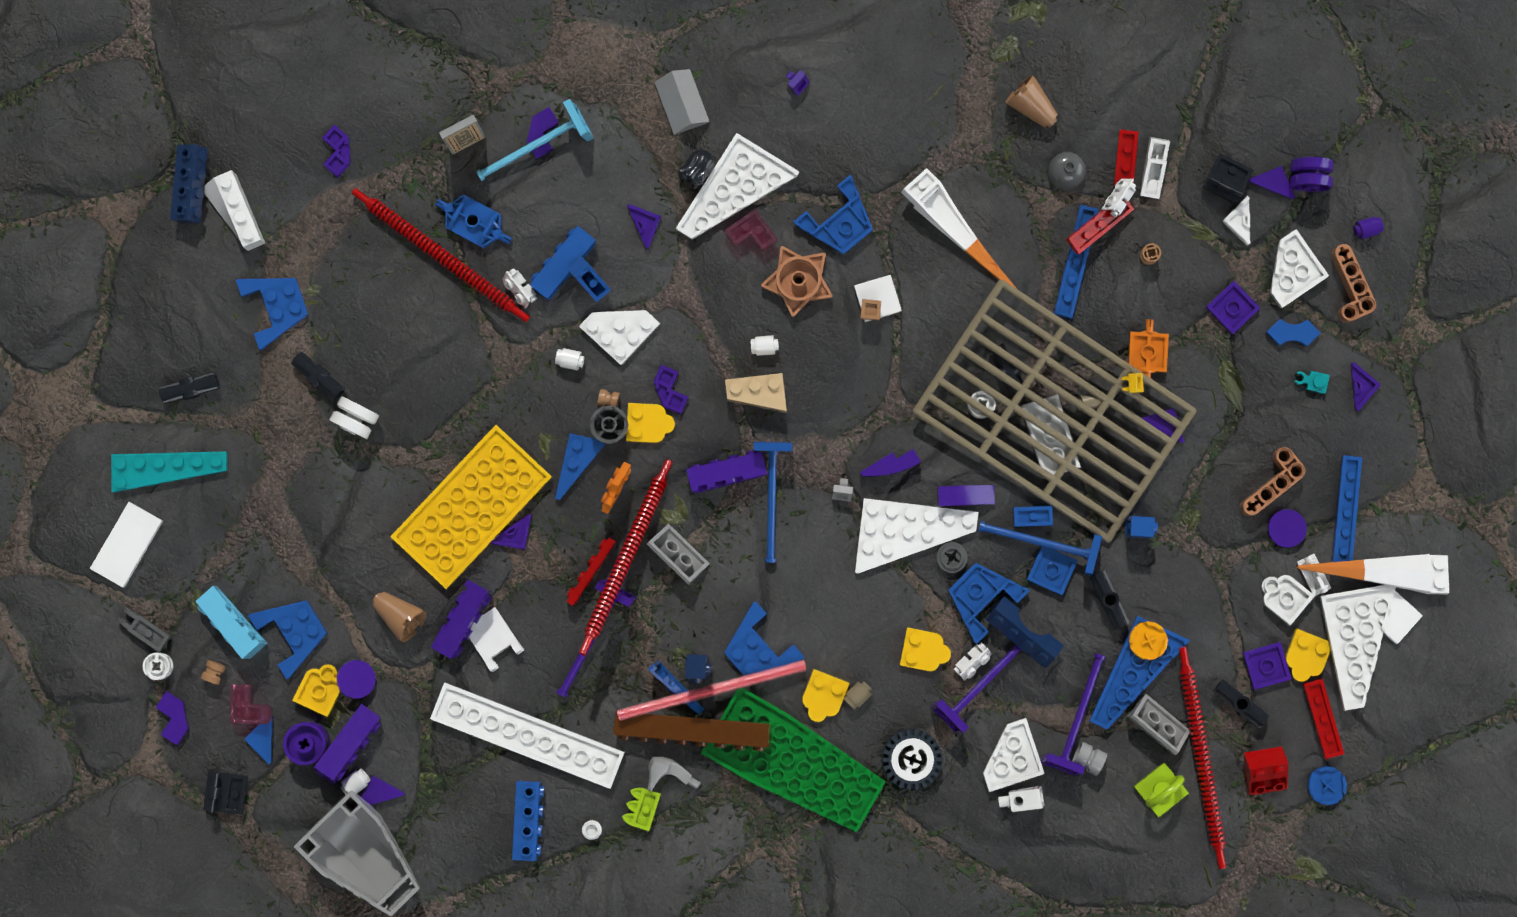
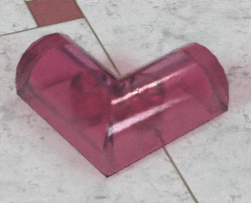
[725,209,778,251]
[230,685,272,724]

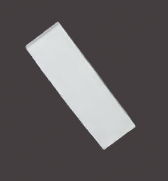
[1140,137,1170,199]

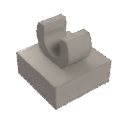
[832,478,853,502]

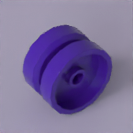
[1290,157,1334,192]
[283,722,331,765]

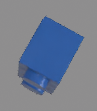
[567,256,611,302]
[1125,516,1158,539]

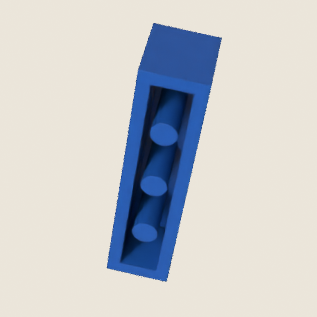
[530,226,597,301]

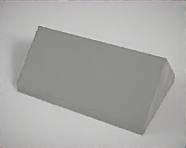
[655,69,709,135]
[647,524,710,585]
[1127,694,1190,755]

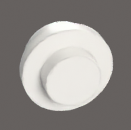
[582,820,602,840]

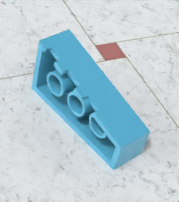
[196,586,268,659]

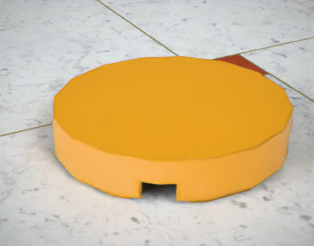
[1128,621,1168,660]

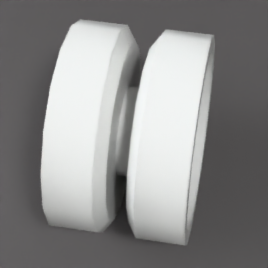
[329,396,379,439]

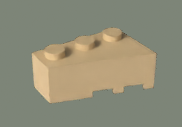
[725,373,787,413]

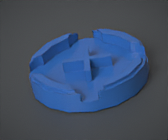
[1307,766,1347,805]

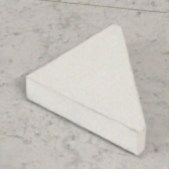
[1222,196,1250,246]

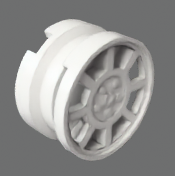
[968,391,996,419]
[143,653,173,680]

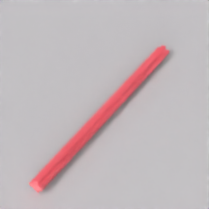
[617,660,806,721]

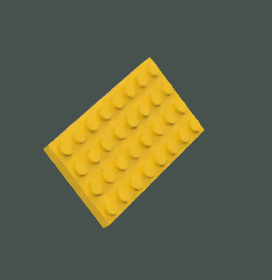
[390,425,552,589]

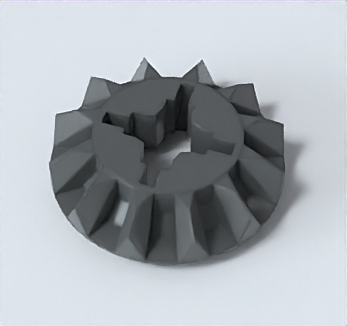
[936,542,967,573]

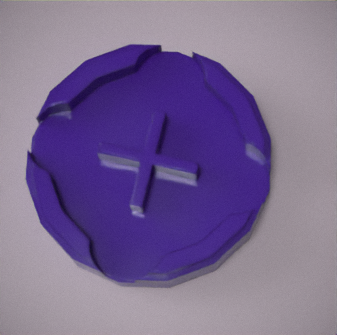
[1267,509,1307,548]
[336,660,376,699]

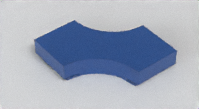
[1265,319,1320,347]

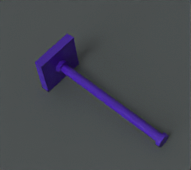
[556,579,636,697]
[931,645,1022,735]
[1041,653,1106,777]

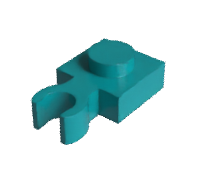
[1294,371,1330,394]

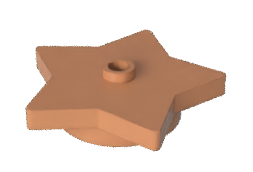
[761,246,832,318]

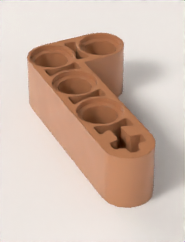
[1331,244,1376,323]
[1240,447,1306,516]

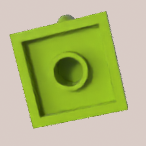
[1134,762,1189,817]

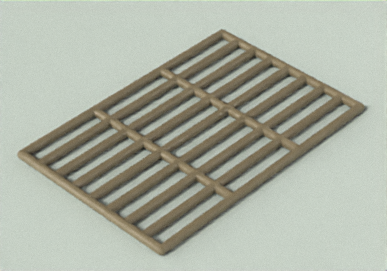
[913,279,1196,543]

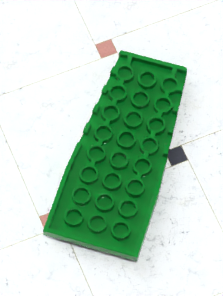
[701,687,885,832]

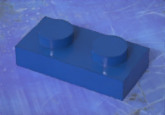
[1013,506,1053,527]

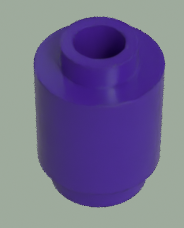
[1353,216,1384,240]

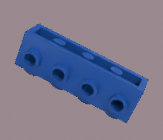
[512,780,544,861]

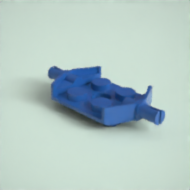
[435,195,512,249]

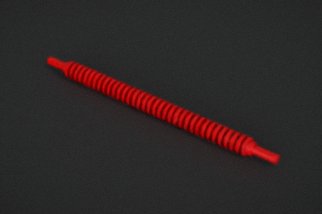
[351,188,530,323]
[579,459,673,656]
[1179,647,1226,869]

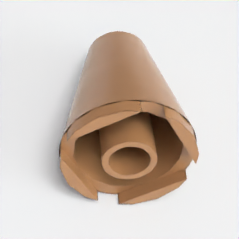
[1005,75,1058,128]
[373,592,427,642]

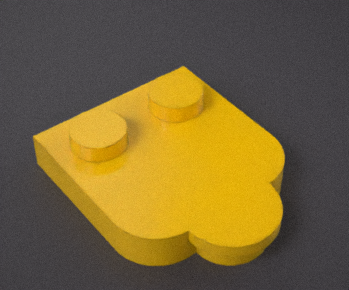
[626,403,675,443]
[900,627,951,671]
[1285,629,1331,681]
[292,664,340,717]
[802,669,850,722]

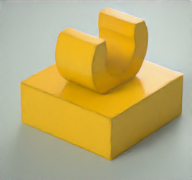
[1122,373,1144,393]

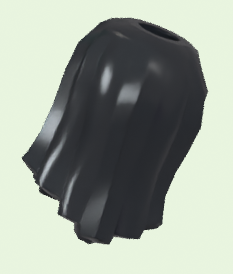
[678,149,715,189]

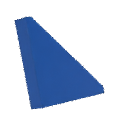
[244,714,273,765]

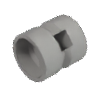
[1072,741,1107,776]

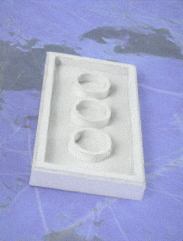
[1021,395,1081,479]
[90,502,163,588]

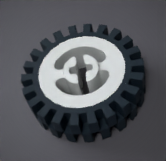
[882,729,943,790]

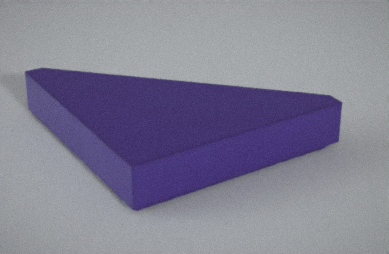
[1248,166,1295,200]
[627,204,661,250]
[1350,362,1381,412]
[1142,408,1184,443]
[490,514,532,550]
[361,775,405,805]

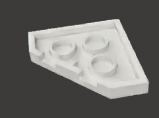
[1270,229,1329,309]
[579,310,660,366]
[983,718,1045,792]

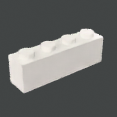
[204,170,265,251]

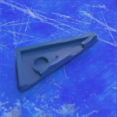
[555,434,606,500]
[648,660,704,715]

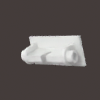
[1102,179,1136,217]
[502,269,537,309]
[1297,554,1331,596]
[954,643,992,681]

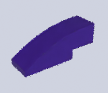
[859,449,921,477]
[937,485,995,507]

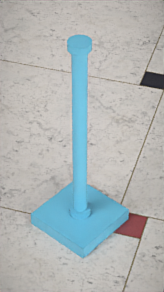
[476,99,594,181]

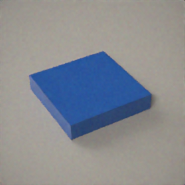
[1026,546,1078,596]

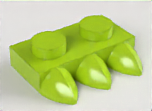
[622,788,661,831]

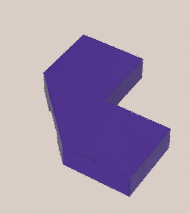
[527,107,559,159]
[322,124,351,178]
[654,365,689,415]
[156,691,189,745]

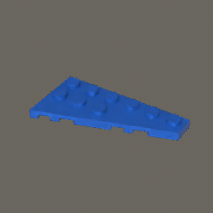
[1089,616,1190,729]

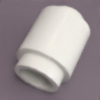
[751,335,779,356]
[555,348,585,371]
[341,769,371,795]

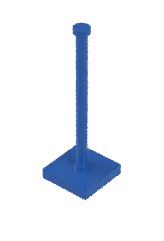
[753,441,792,563]
[979,521,1102,576]

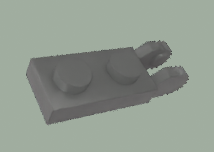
[117,607,171,652]

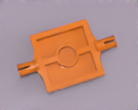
[1128,319,1169,385]
[601,462,631,514]

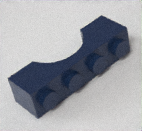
[985,597,1064,669]

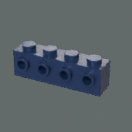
[170,144,208,223]
[685,654,712,683]

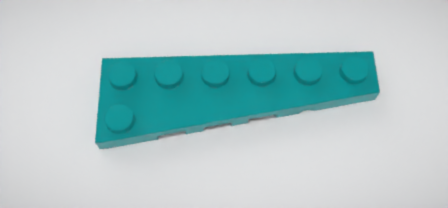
[111,451,228,493]

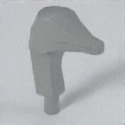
[647,757,700,792]

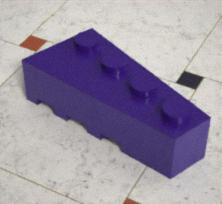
[686,450,767,494]
[431,580,492,659]
[314,704,381,786]

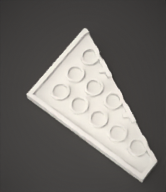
[676,133,799,239]
[855,498,978,573]
[1320,585,1396,711]

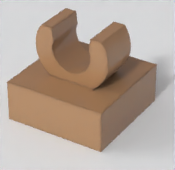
[860,299,881,321]

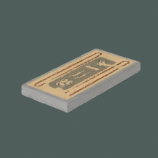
[439,115,486,155]

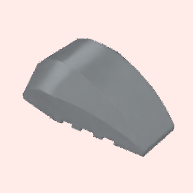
[294,791,420,916]

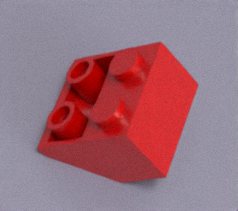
[1244,746,1289,796]

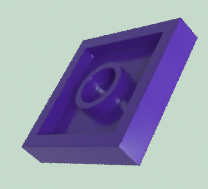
[1205,281,1260,335]
[1242,642,1291,690]

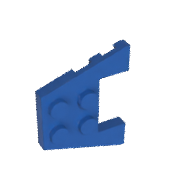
[793,175,873,255]
[236,278,309,350]
[948,563,1029,644]
[248,600,327,679]
[724,601,805,676]

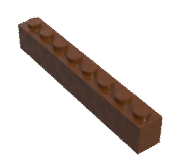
[613,711,771,751]

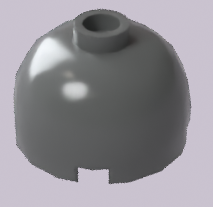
[1047,152,1086,190]
[590,406,629,444]

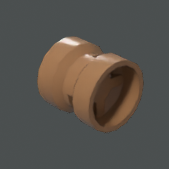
[1139,243,1161,265]
[597,389,620,408]
[200,660,226,685]

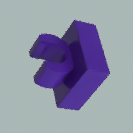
[786,70,810,96]

